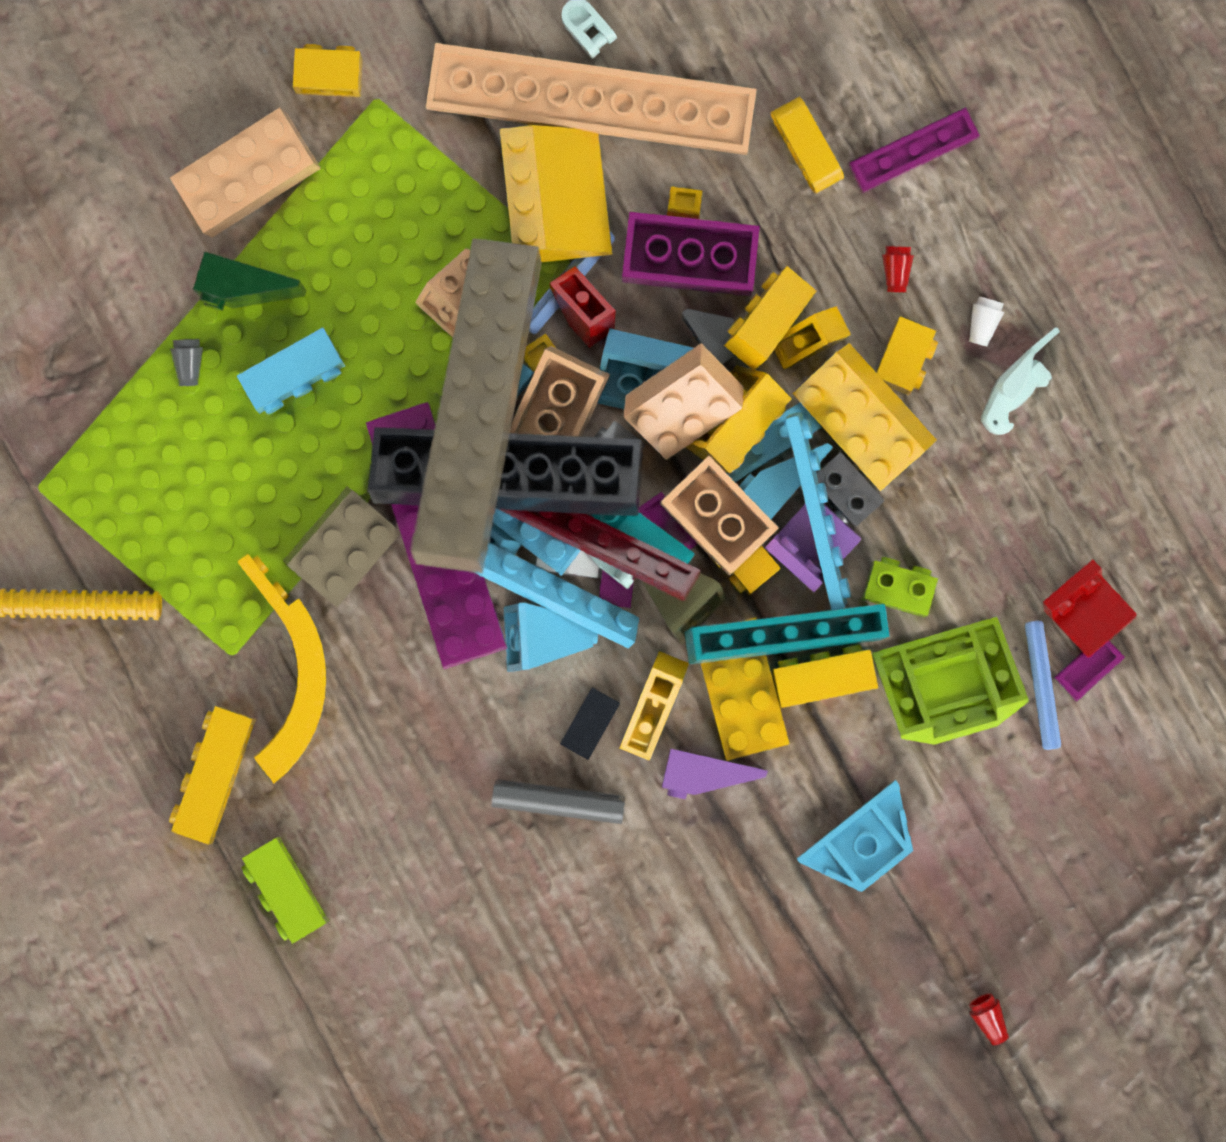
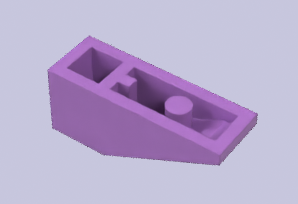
[662,749,767,799]

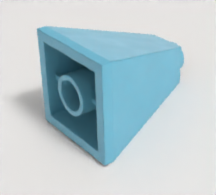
[503,603,598,672]

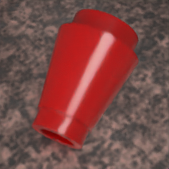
[882,246,914,293]
[969,993,1009,1046]

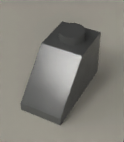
[681,309,737,366]

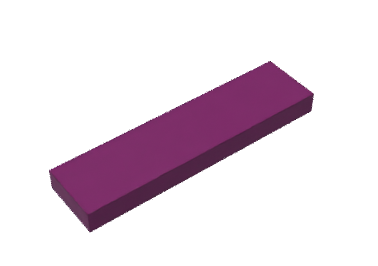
[849,107,980,194]

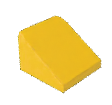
[667,186,703,219]

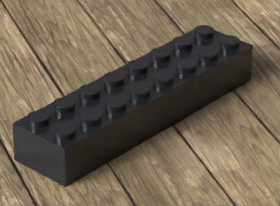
[368,427,643,516]

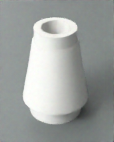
[969,297,1004,346]

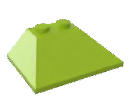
[872,617,1029,745]

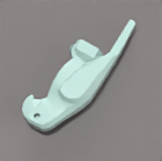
[981,328,1060,435]

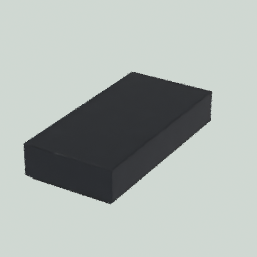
[560,687,620,760]

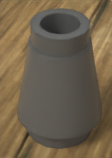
[170,339,203,386]

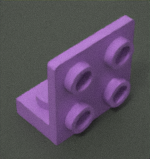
[765,503,861,592]

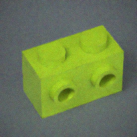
[861,557,938,617]

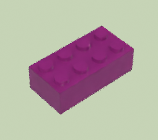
[622,212,760,297]

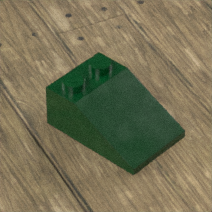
[193,251,307,311]

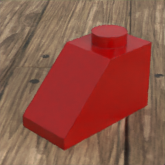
[549,266,616,348]

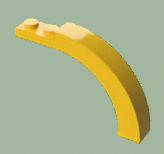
[237,554,326,783]

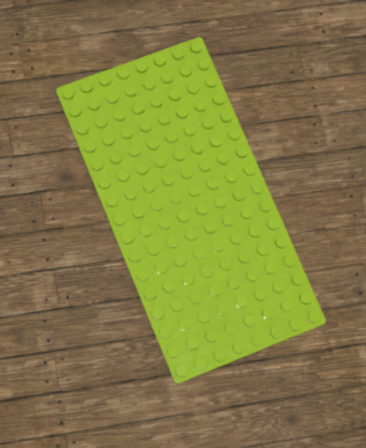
[38,99,570,655]

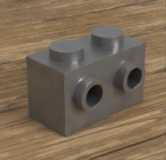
[817,452,885,529]

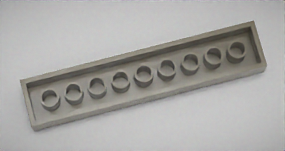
[411,238,542,573]

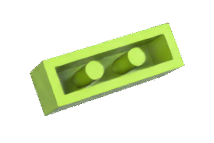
[241,837,329,944]

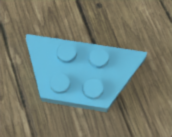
[796,780,913,892]

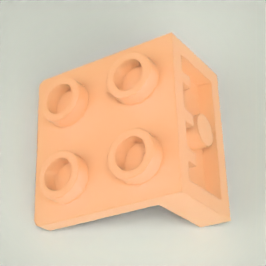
[415,249,470,337]

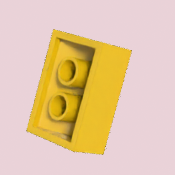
[686,365,792,474]

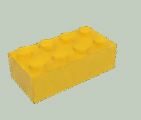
[792,343,937,491]

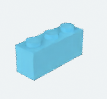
[237,328,345,414]

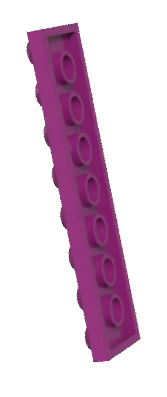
[366,402,508,670]

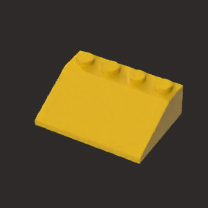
[500,125,612,262]

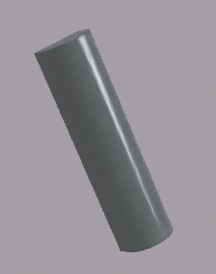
[491,779,625,824]

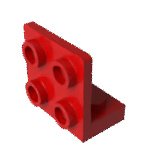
[1043,559,1137,658]

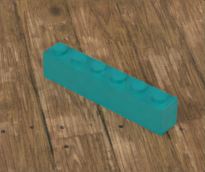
[684,604,890,665]

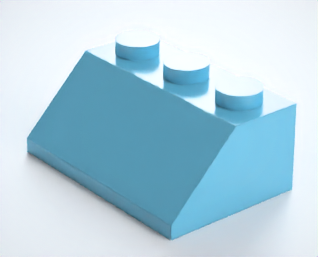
[597,328,693,409]

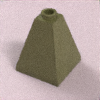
[641,573,727,645]

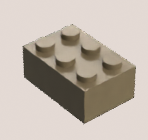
[283,486,401,607]

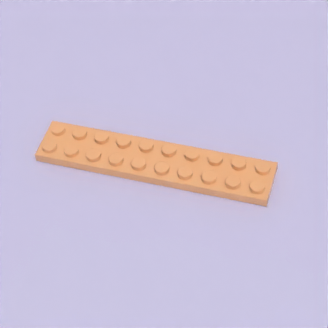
[426,43,757,155]

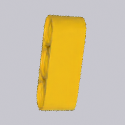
[770,96,844,194]

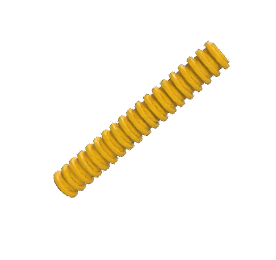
[0,588,162,620]

